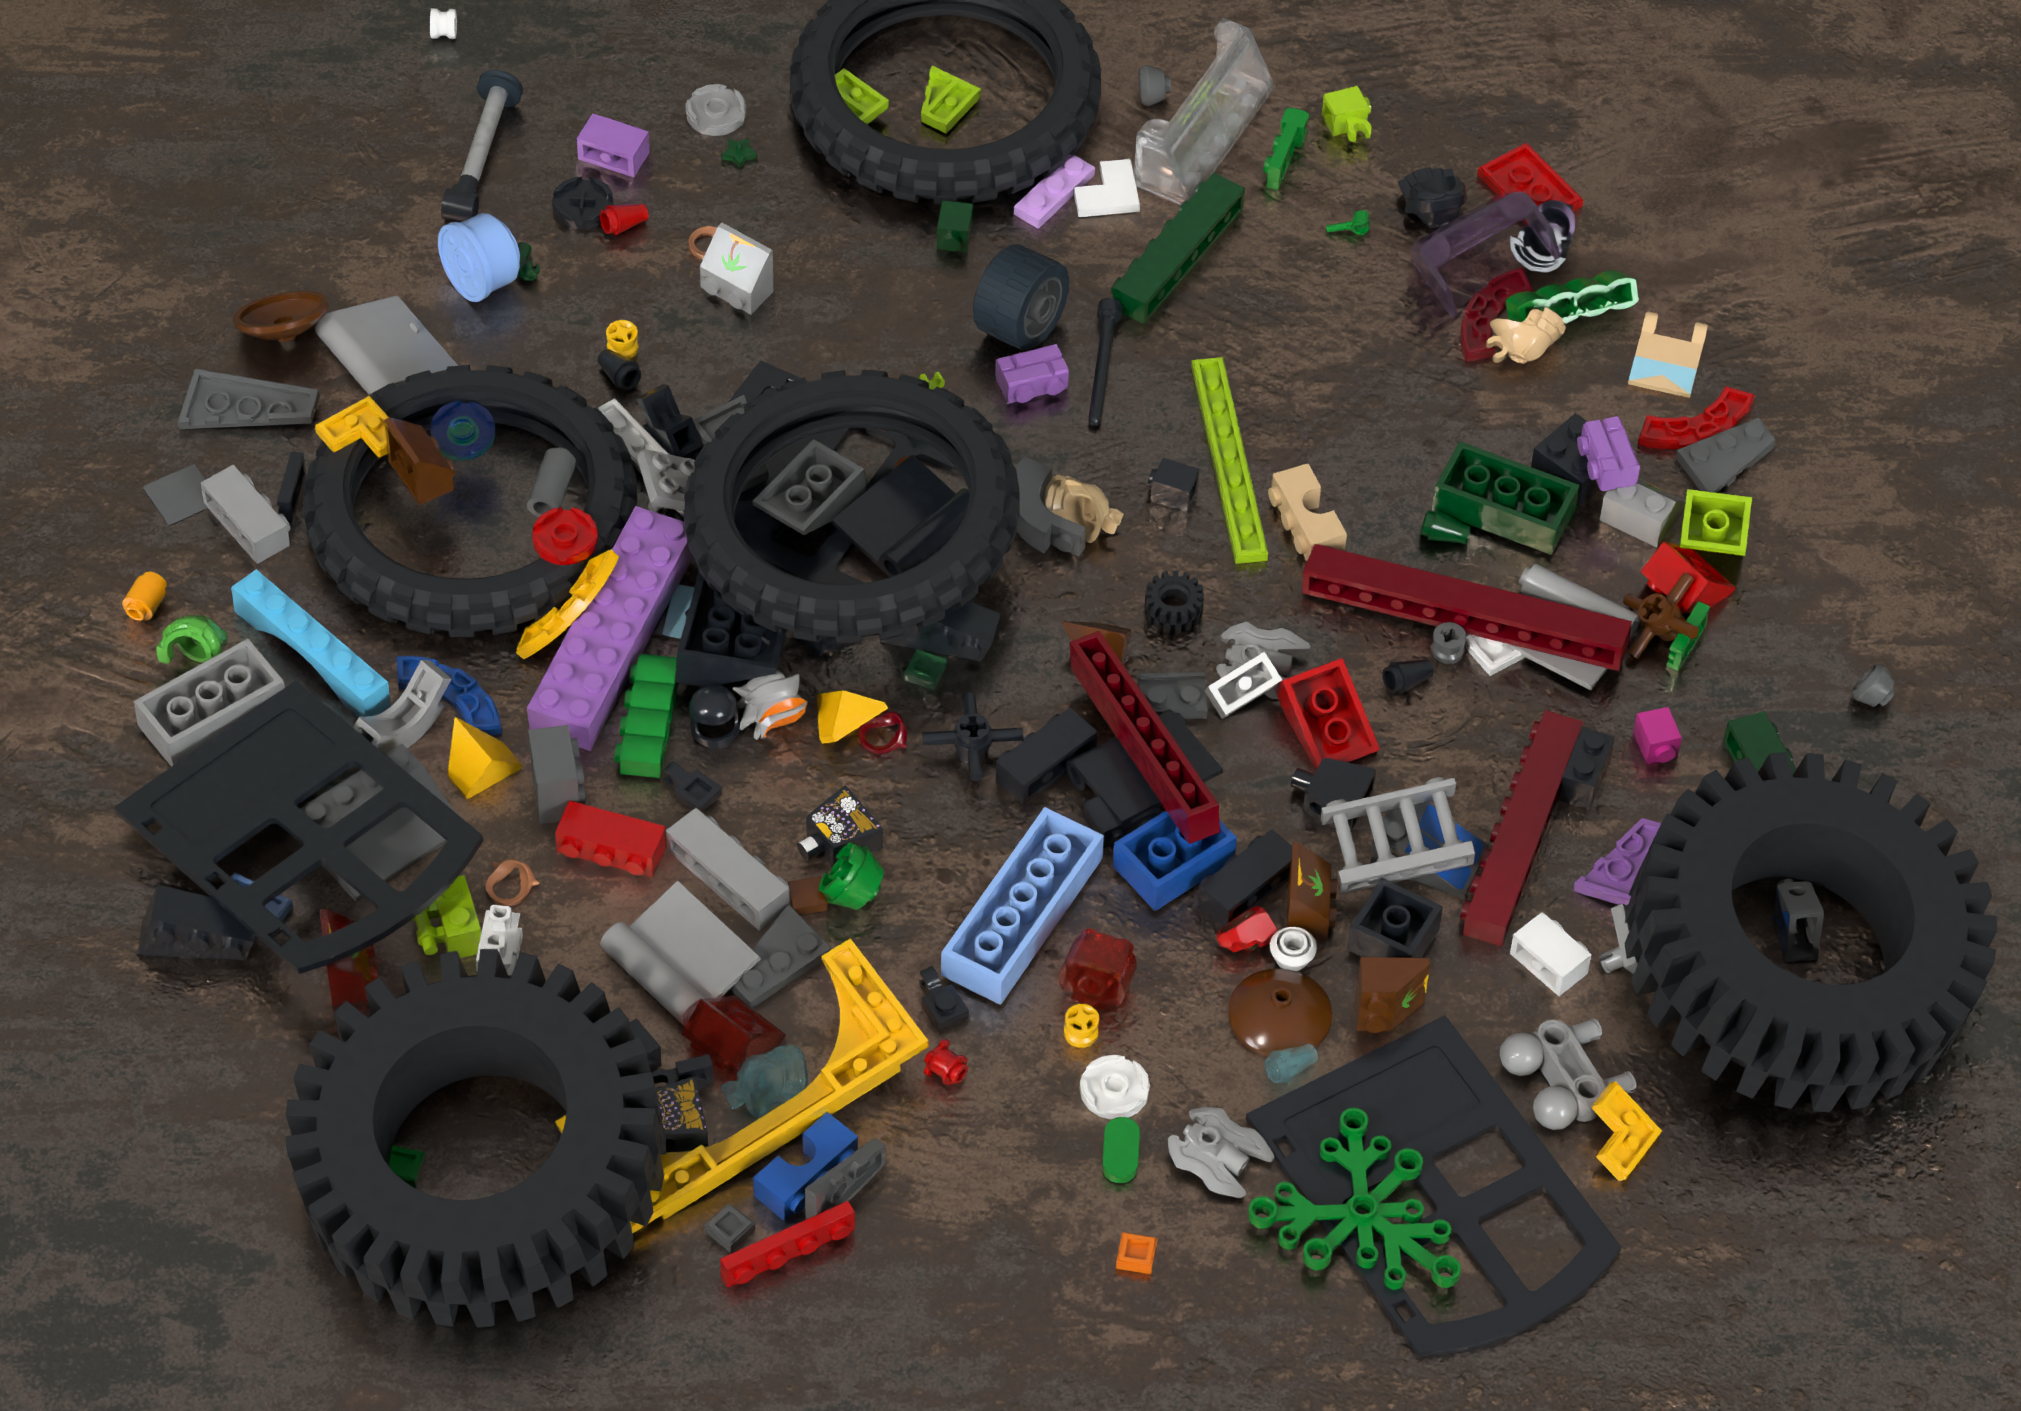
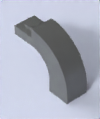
[1016,456,1086,556]

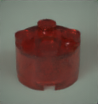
[1058,928,1137,1011]

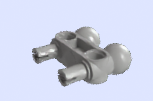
[1500,1018,1636,1130]

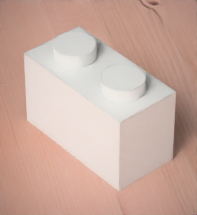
[1205,652,1282,719]
[1510,912,1591,996]

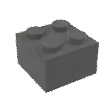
[528,725,586,824]

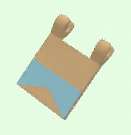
[1628,312,1708,398]

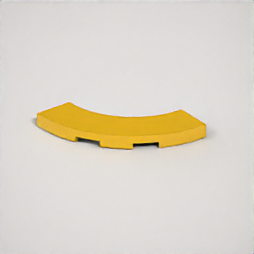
[516,549,619,659]

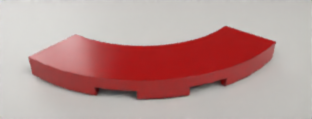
[1637,386,1755,449]

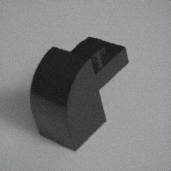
[637,384,703,457]

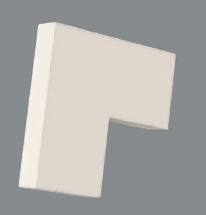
[1074,159,1140,217]

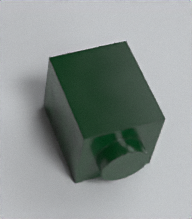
[937,200,973,252]

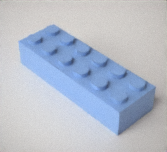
[941,807,1104,1005]

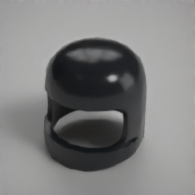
[689,684,740,749]

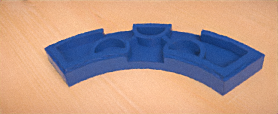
[396,656,502,736]

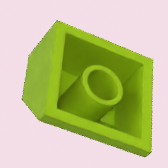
[1680,489,1752,556]

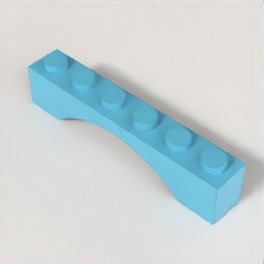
[231,569,391,718]

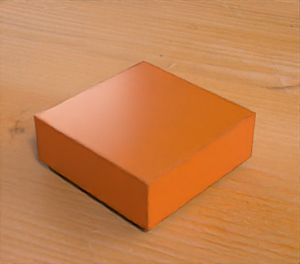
[1116,1232,1157,1274]

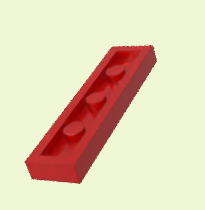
[720,1201,855,1288]

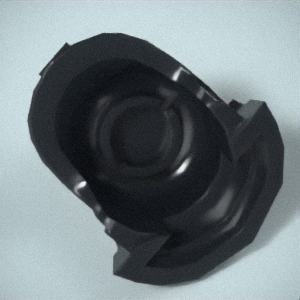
[1510,200,1576,272]

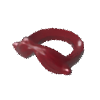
[858,709,907,754]

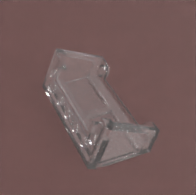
[1134,18,1274,205]

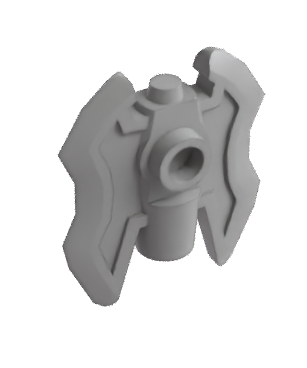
[1216,621,1311,699]
[1168,1107,1274,1198]

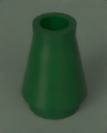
[1420,509,1470,545]

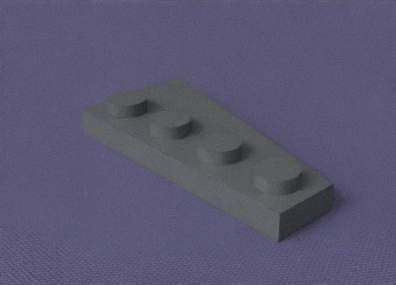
[178,369,320,429]

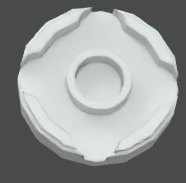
[1080,1055,1150,1120]

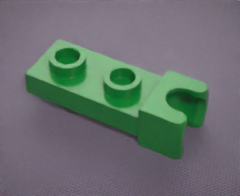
[1263,108,1310,190]

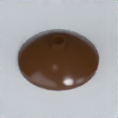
[233,291,329,342]
[1228,968,1332,1059]

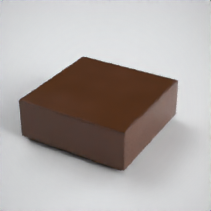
[788,876,827,915]

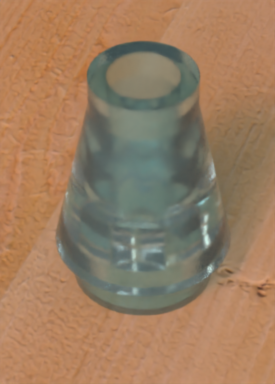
[1264,1043,1318,1084]

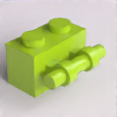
[412,875,481,958]

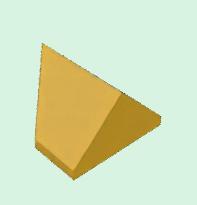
[816,690,888,744]
[447,717,522,800]

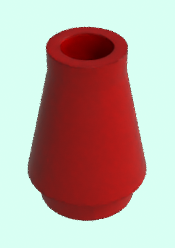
[600,203,648,236]

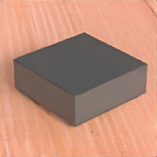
[704,1203,755,1253]

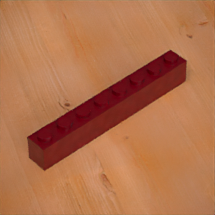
[1069,631,1220,844]
[1460,710,1583,947]

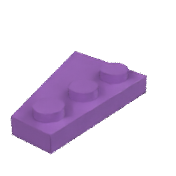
[1574,818,1661,906]

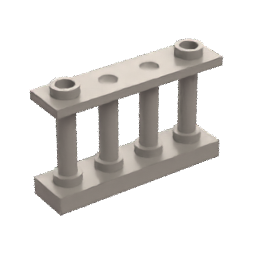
[1321,777,1475,894]

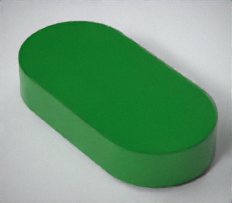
[1102,1117,1140,1183]

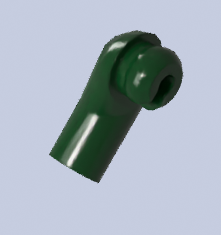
[517,242,540,281]

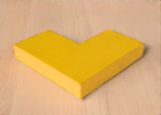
[315,396,389,458]
[1591,1081,1662,1181]

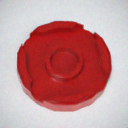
[532,507,598,565]

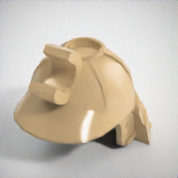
[1486,307,1566,364]
[1043,475,1124,543]

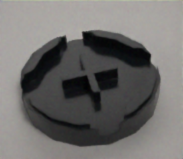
[552,177,614,230]

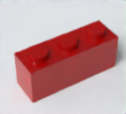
[555,800,666,878]

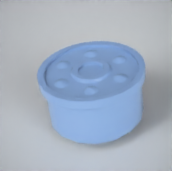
[438,213,520,302]

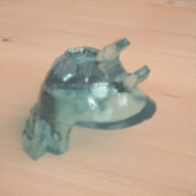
[721,1044,808,1118]

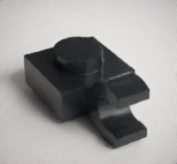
[663,761,722,813]
[919,966,969,1031]
[652,1054,714,1090]

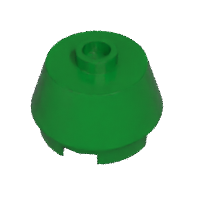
[818,842,884,910]

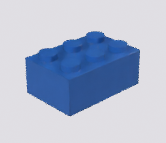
[1113,811,1237,911]

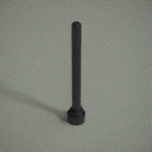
[1088,298,1123,426]

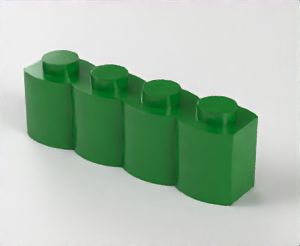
[1506,270,1639,323]
[614,654,678,778]

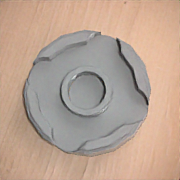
[685,84,747,136]

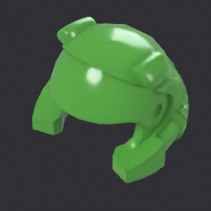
[156,615,228,664]

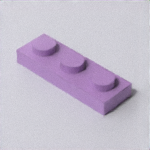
[1014,154,1095,229]

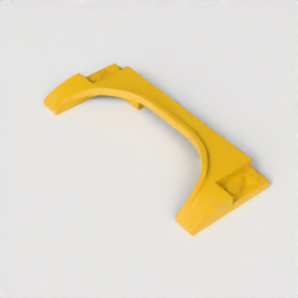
[555,938,929,1233]

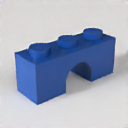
[753,1112,858,1221]

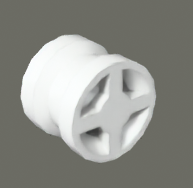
[430,8,457,39]

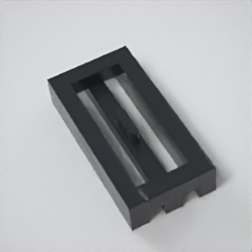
[277,452,306,523]

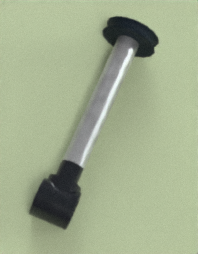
[441,70,523,222]

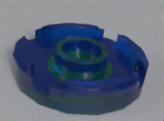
[430,401,496,461]

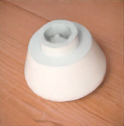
[1270,927,1317,971]

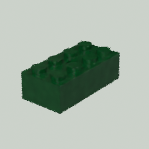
[1432,441,1580,555]

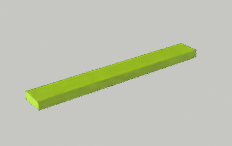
[1191,357,1268,564]

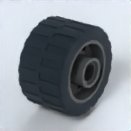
[973,244,1070,351]

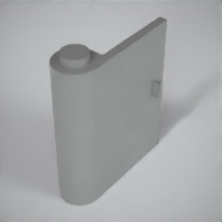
[315,295,458,395]
[1501,564,1640,690]
[600,881,761,1026]

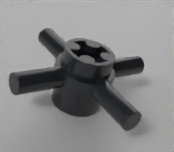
[922,692,1024,781]

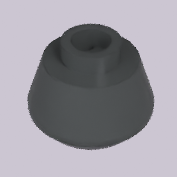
[1138,65,1171,107]
[1852,664,1895,707]

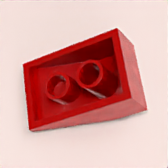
[1274,658,1380,770]

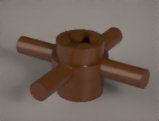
[1623,572,1699,660]

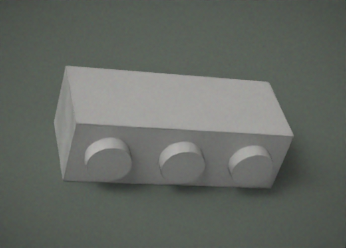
[201,464,291,564]

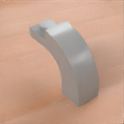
[353,660,452,754]

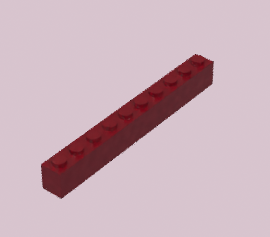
[1302,544,1632,671]

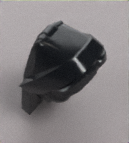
[1398,167,1468,229]

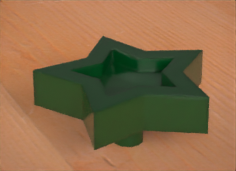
[721,138,757,168]

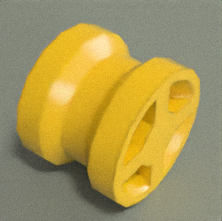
[606,320,639,359]
[1064,1004,1099,1048]

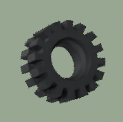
[1144,571,1204,633]

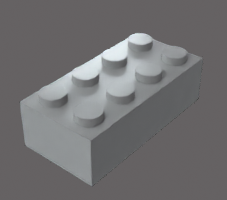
[133,639,285,767]

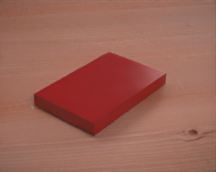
[1477,143,1584,225]

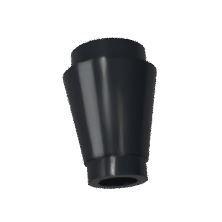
[597,349,641,390]
[1382,659,1434,694]

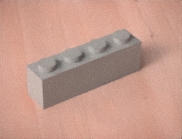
[666,808,790,931]

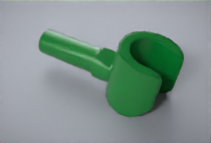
[1326,210,1370,235]

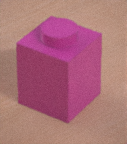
[1633,707,1682,764]

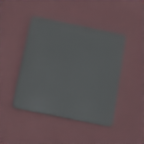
[143,464,208,525]

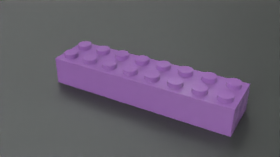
[527,506,692,751]

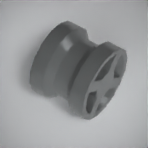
[1431,622,1466,664]

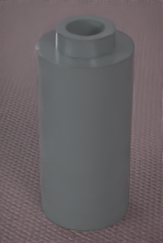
[527,447,576,517]

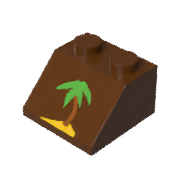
[1286,842,1337,940]
[1355,957,1430,1033]

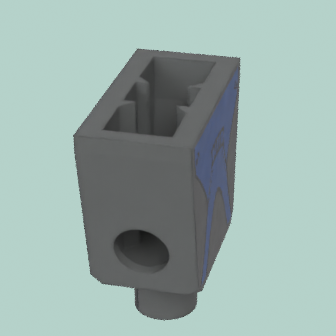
[1773,878,1824,963]

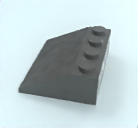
[300,744,455,902]

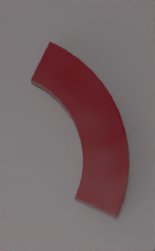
[1460,267,1533,362]

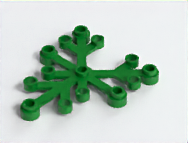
[1248,1108,1461,1290]

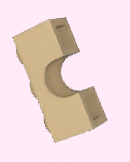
[1268,463,1347,561]

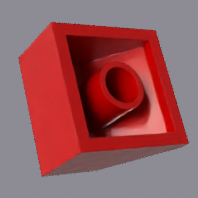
[1640,541,1736,615]

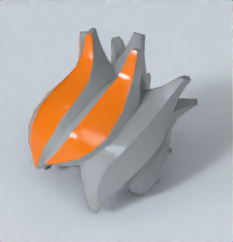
[732,670,808,739]

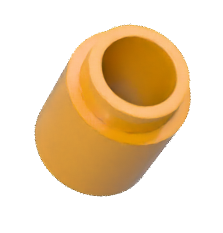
[122,571,167,621]

